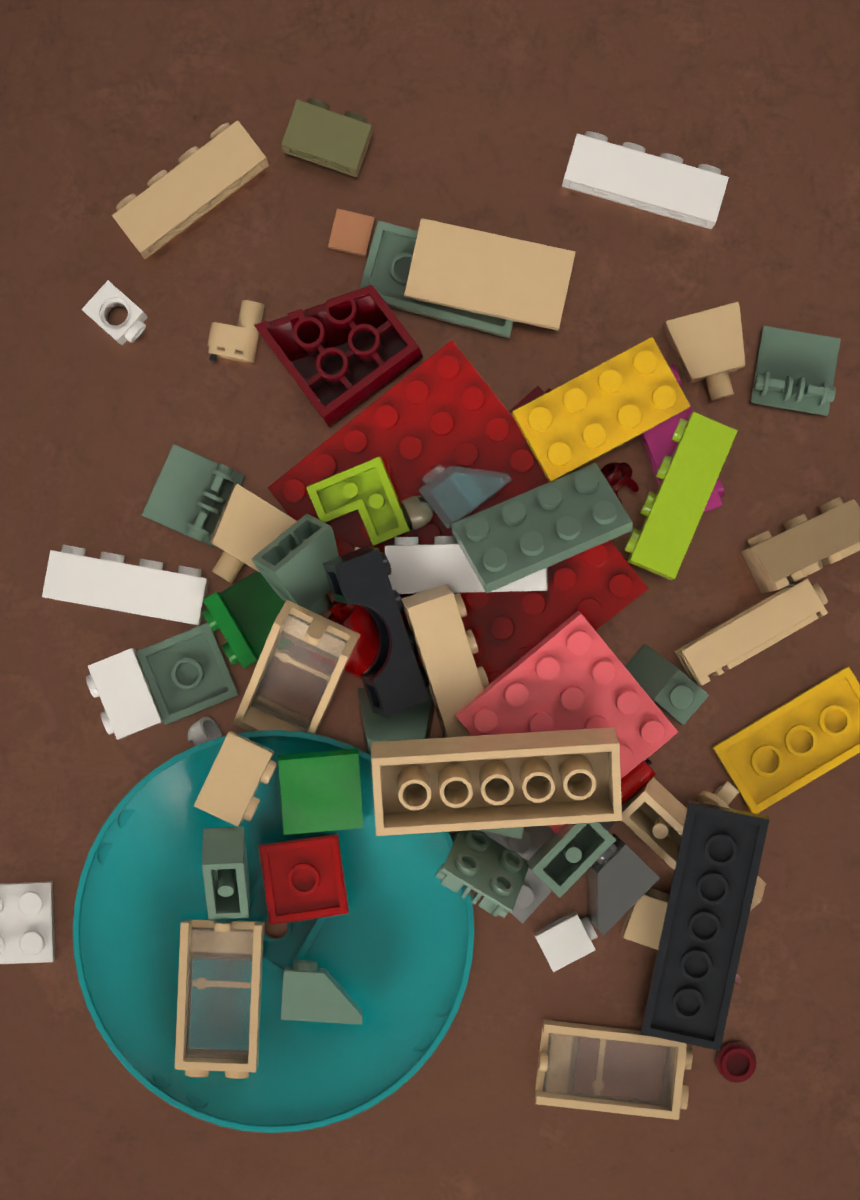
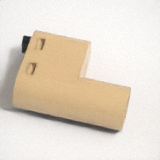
[207,300,265,363]

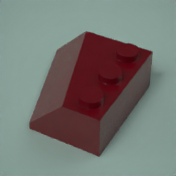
[254,285,423,427]

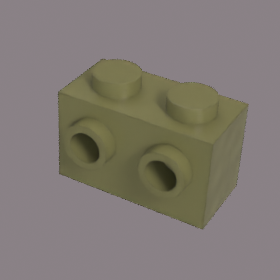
[281,98,373,177]

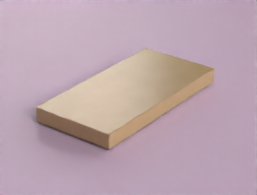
[404,218,576,331]

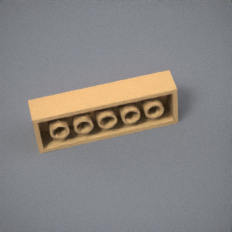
[371,727,622,836]

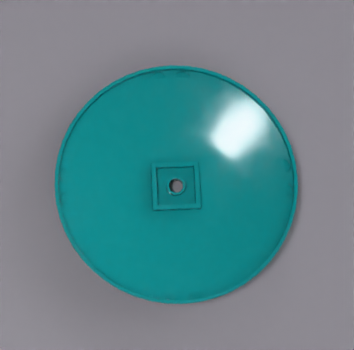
[73,730,474,1133]

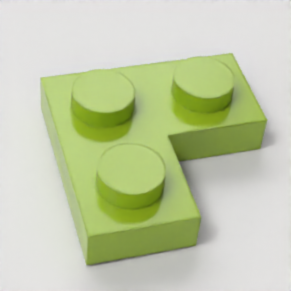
[306,457,411,546]

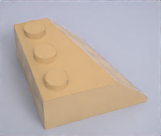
[741,497,860,594]

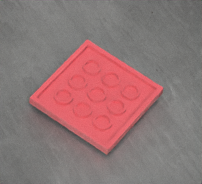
[455,611,679,834]

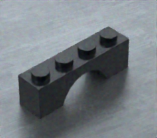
[323,546,430,718]

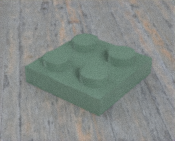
[136,623,239,725]

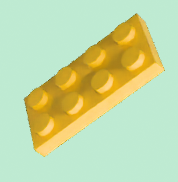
[512,337,691,482]
[712,666,860,814]

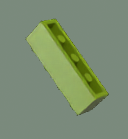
[624,412,738,580]

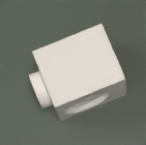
[82,280,148,346]
[533,911,598,972]

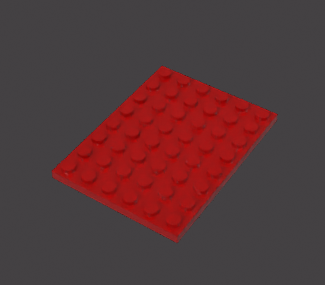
[267,340,649,684]

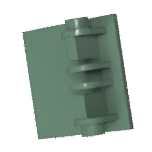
[750,326,841,416]
[142,444,245,547]
[435,830,529,918]

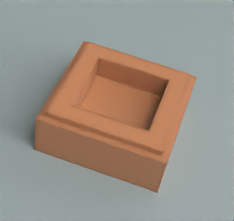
[328,208,375,257]

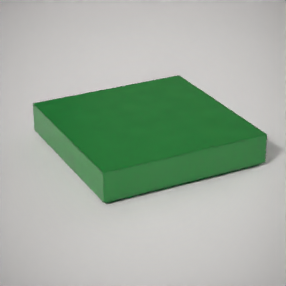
[277,749,363,835]

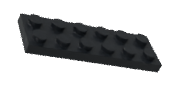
[641,800,769,1051]

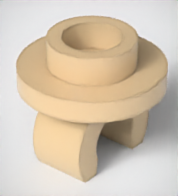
[697,781,739,808]

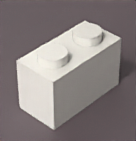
[85,648,164,740]

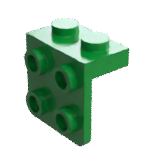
[201,571,292,669]

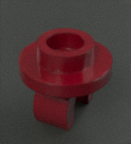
[601,462,639,504]

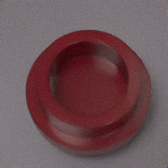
[716,1042,757,1083]

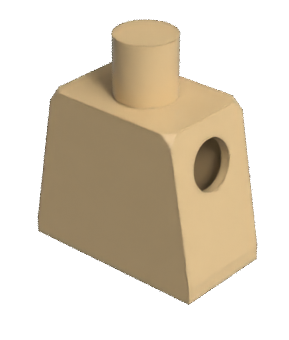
[662,302,745,401]
[210,484,297,583]

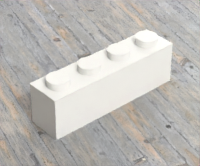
[562,131,729,229]
[385,536,548,594]
[42,545,210,625]

